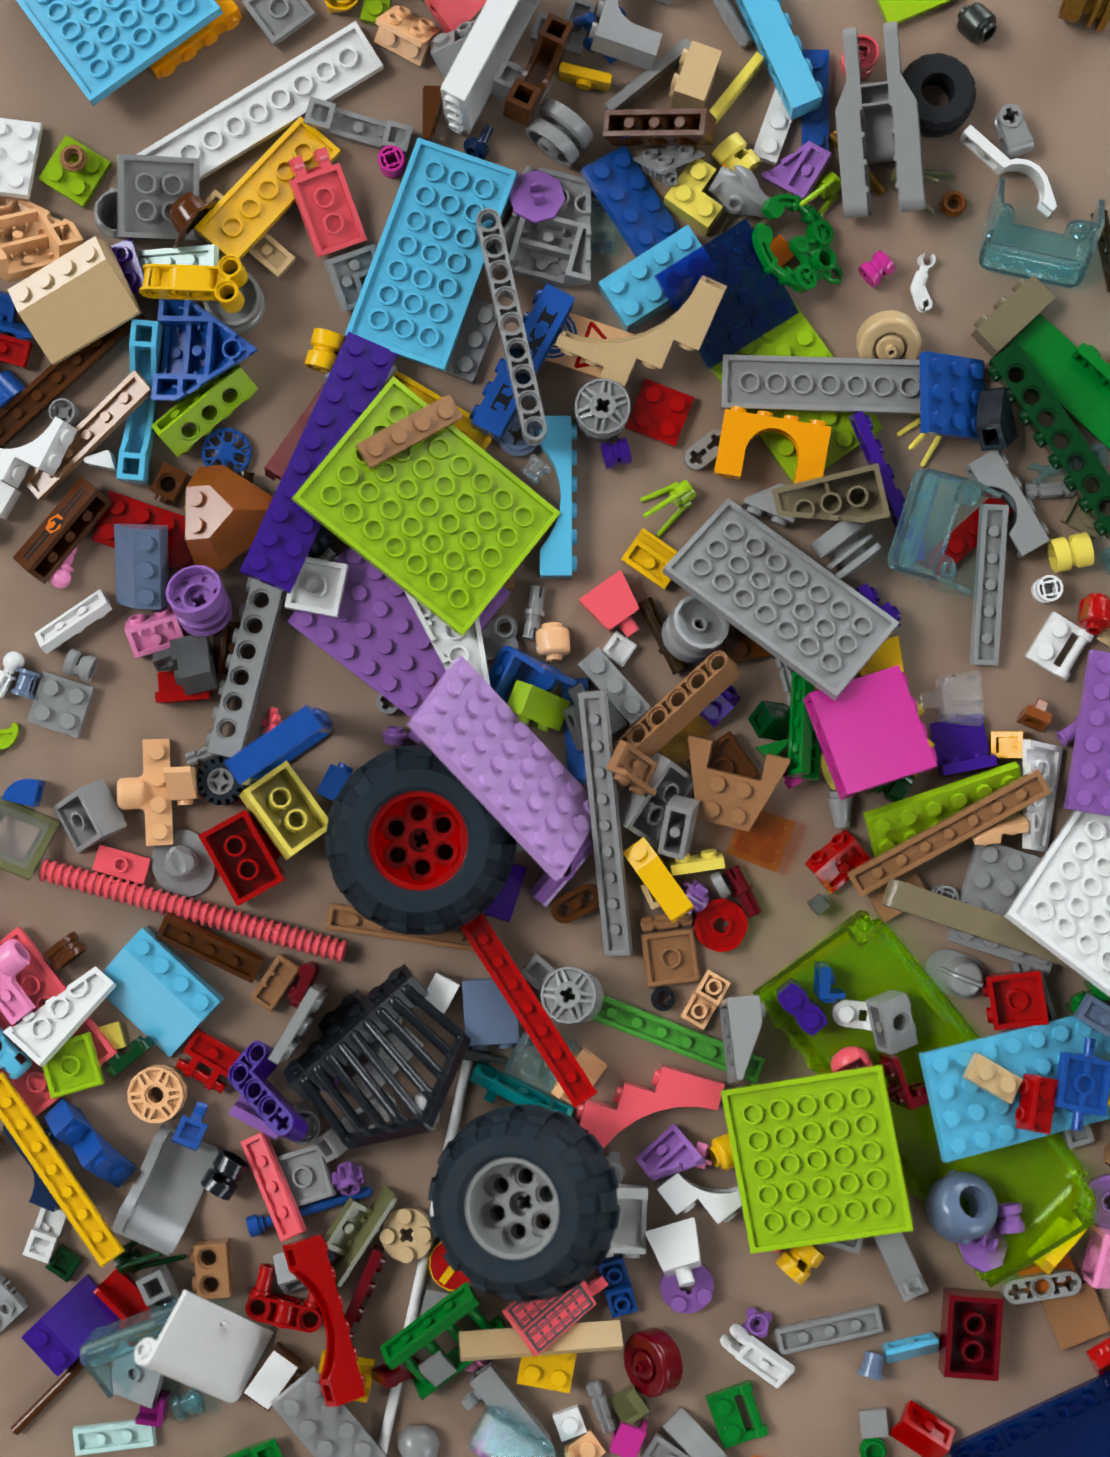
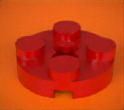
[694,898,748,952]

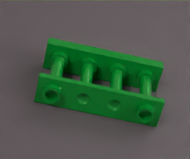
[380,1281,505,1400]

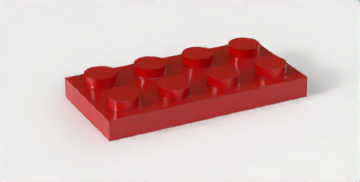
[92,490,195,571]

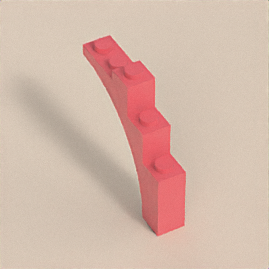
[575,1064,725,1148]

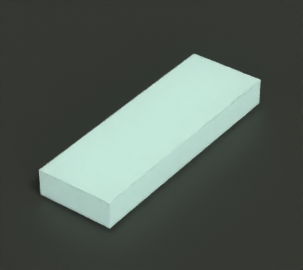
[72,1419,157,1456]

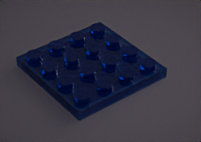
[654,219,799,369]

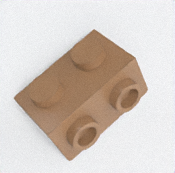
[606,740,658,797]

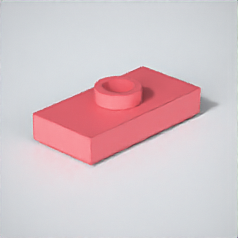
[92,844,151,884]

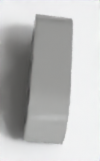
[684,429,721,471]

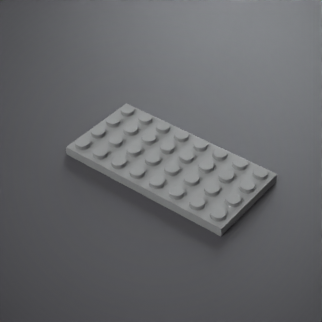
[662,498,900,701]

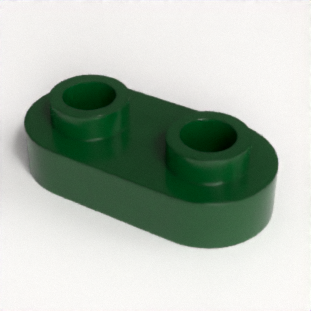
[106,1035,155,1078]

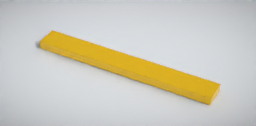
[0,1072,125,1268]

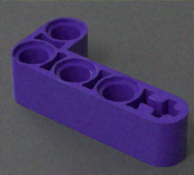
[228,1041,308,1142]

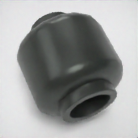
[957,3,997,44]

